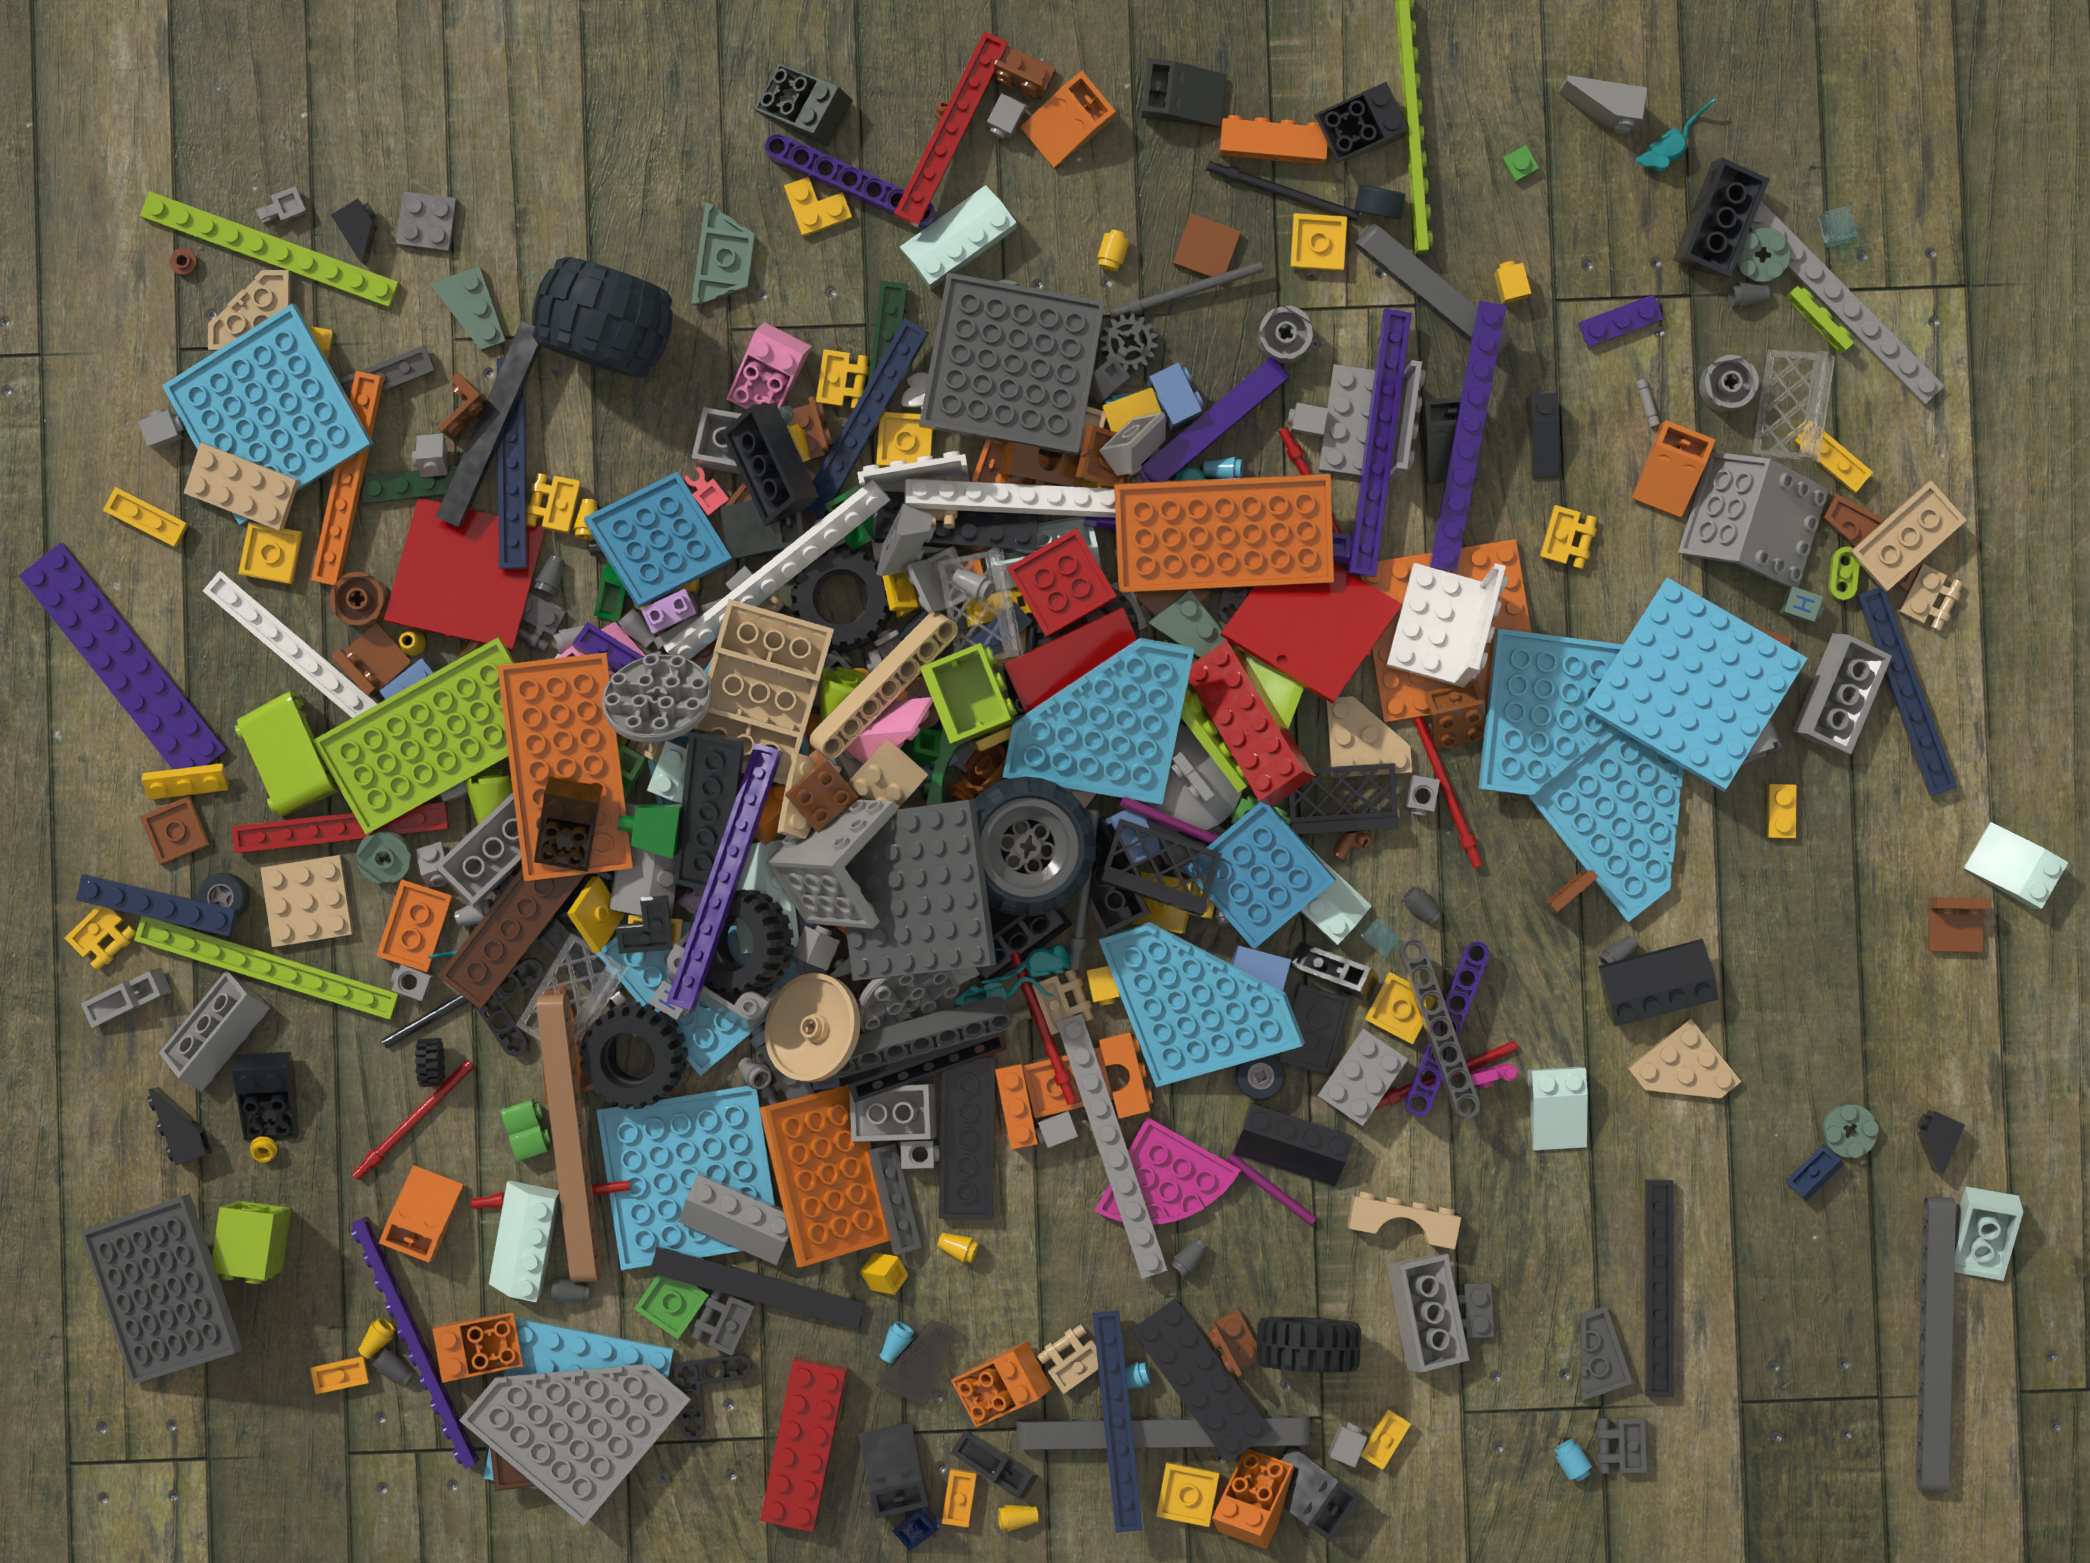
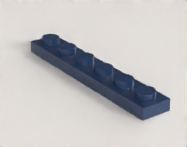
[76,874,238,936]

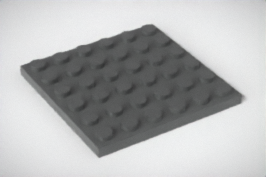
[919,272,1105,456]
[845,799,996,981]
[80,1193,243,1385]

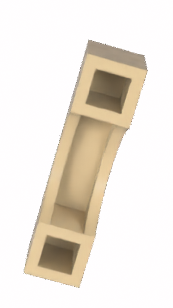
[1347,1191,1461,1249]

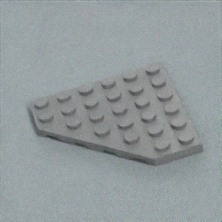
[459,1363,691,1526]

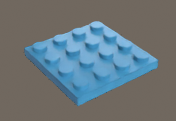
[584,471,732,609]
[1183,802,1336,949]

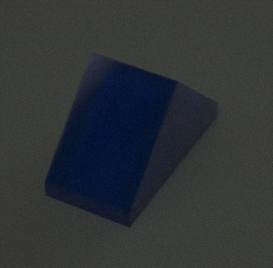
[892,1507,941,1551]

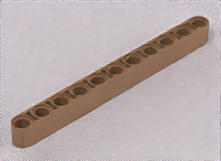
[536,993,602,1283]

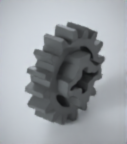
[1100,314,1158,372]

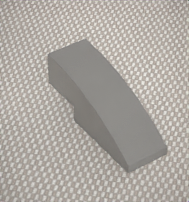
[81,968,172,1028]

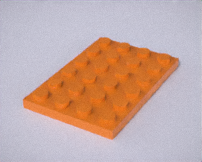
[759,1085,890,1267]

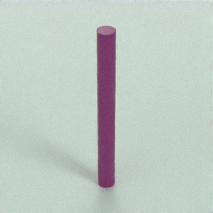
[1120,796,1219,844]
[1225,1152,1317,1226]

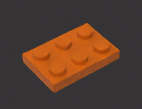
[376,879,454,972]
[1022,1047,1113,1118]

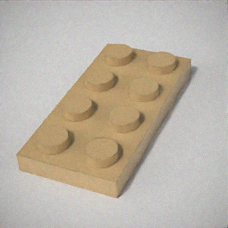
[184,443,300,531]
[1849,480,1967,592]

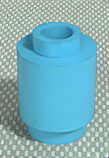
[1554,1439,1592,1482]

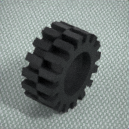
[415,1038,445,1087]

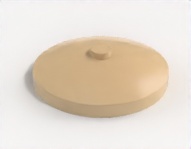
[764,973,860,1082]

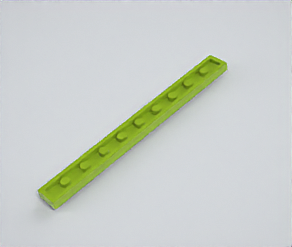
[1395,0,1433,255]
[140,191,400,308]
[134,916,400,1020]

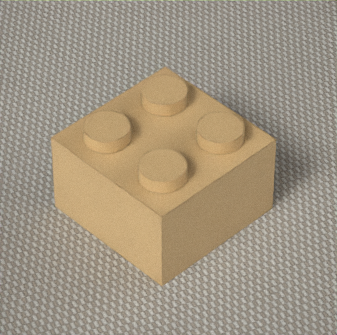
[847,738,928,808]

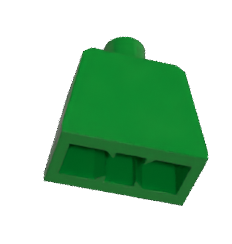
[617,804,682,859]

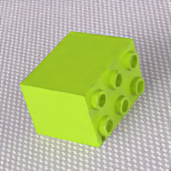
[920,643,1017,746]
[212,1200,291,1284]

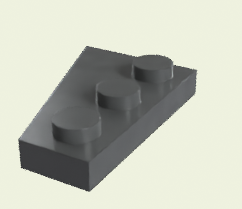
[1580,1305,1633,1401]

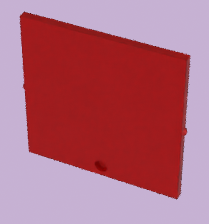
[384,498,546,651]
[1220,563,1402,704]
[1003,607,1137,714]

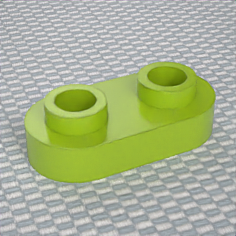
[1828,547,1860,601]

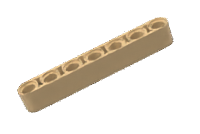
[810,612,958,759]

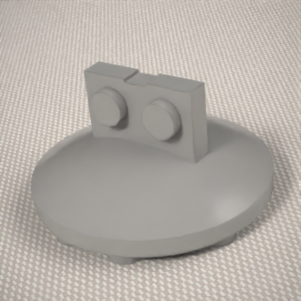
[602,654,712,743]
[1140,726,1242,833]
[858,971,959,1033]

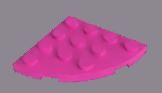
[1094,1117,1241,1225]

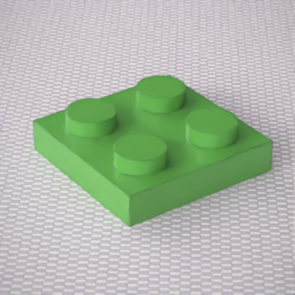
[634,1275,709,1339]

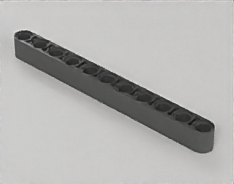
[1916,1197,1956,1492]
[1016,1415,1310,1450]

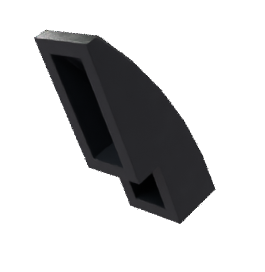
[951,1430,1039,1498]

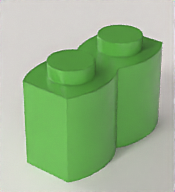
[500,1099,553,1161]

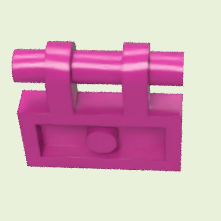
[1469,1064,1518,1089]

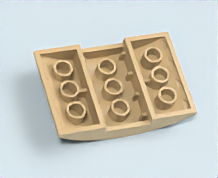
[684,599,834,785]

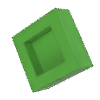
[1502,145,1539,183]

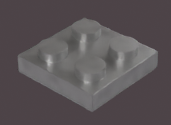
[396,191,458,252]

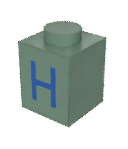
[1779,586,1824,624]

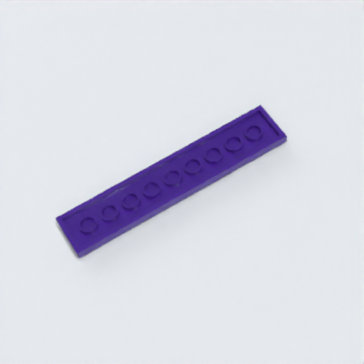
[18,542,228,769]

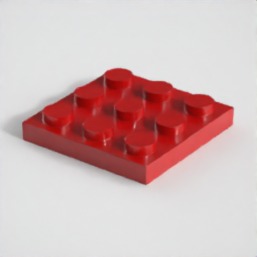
[1007,528,1117,638]

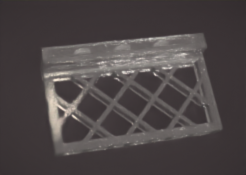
[1752,349,1835,462]
[937,549,1023,660]
[516,933,629,1054]

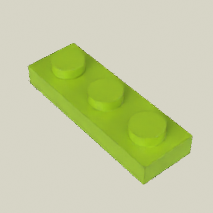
[1785,286,1854,354]

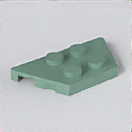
[691,202,756,306]

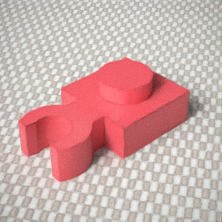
[685,467,729,517]

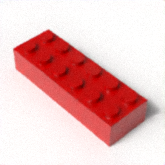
[1188,640,1315,807]
[760,1357,848,1532]

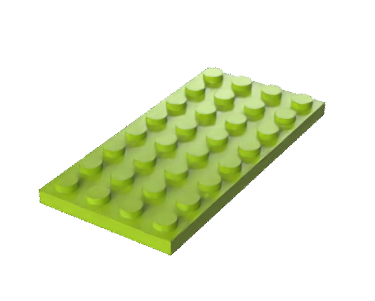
[312,637,515,834]

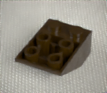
[534,777,603,872]

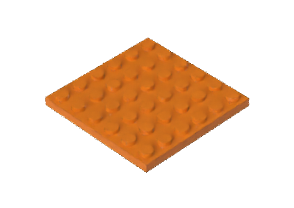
[1359,539,1532,723]

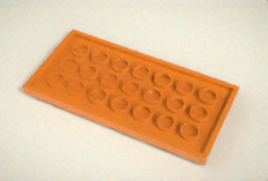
[1114,474,1334,592]
[497,652,633,881]

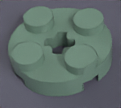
[1737,227,1791,282]
[357,828,412,884]
[1822,1104,1879,1158]

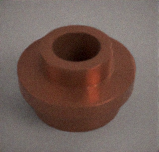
[170,248,197,275]

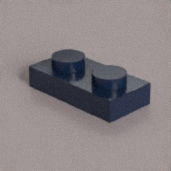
[1785,1144,1844,1201]

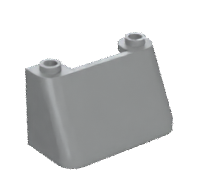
[666,932,781,1029]

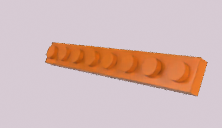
[311,371,384,585]

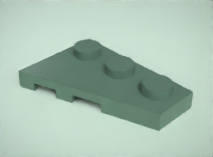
[429,266,507,351]
[1148,590,1226,658]

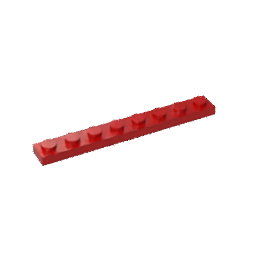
[894,31,1008,228]
[231,802,449,853]

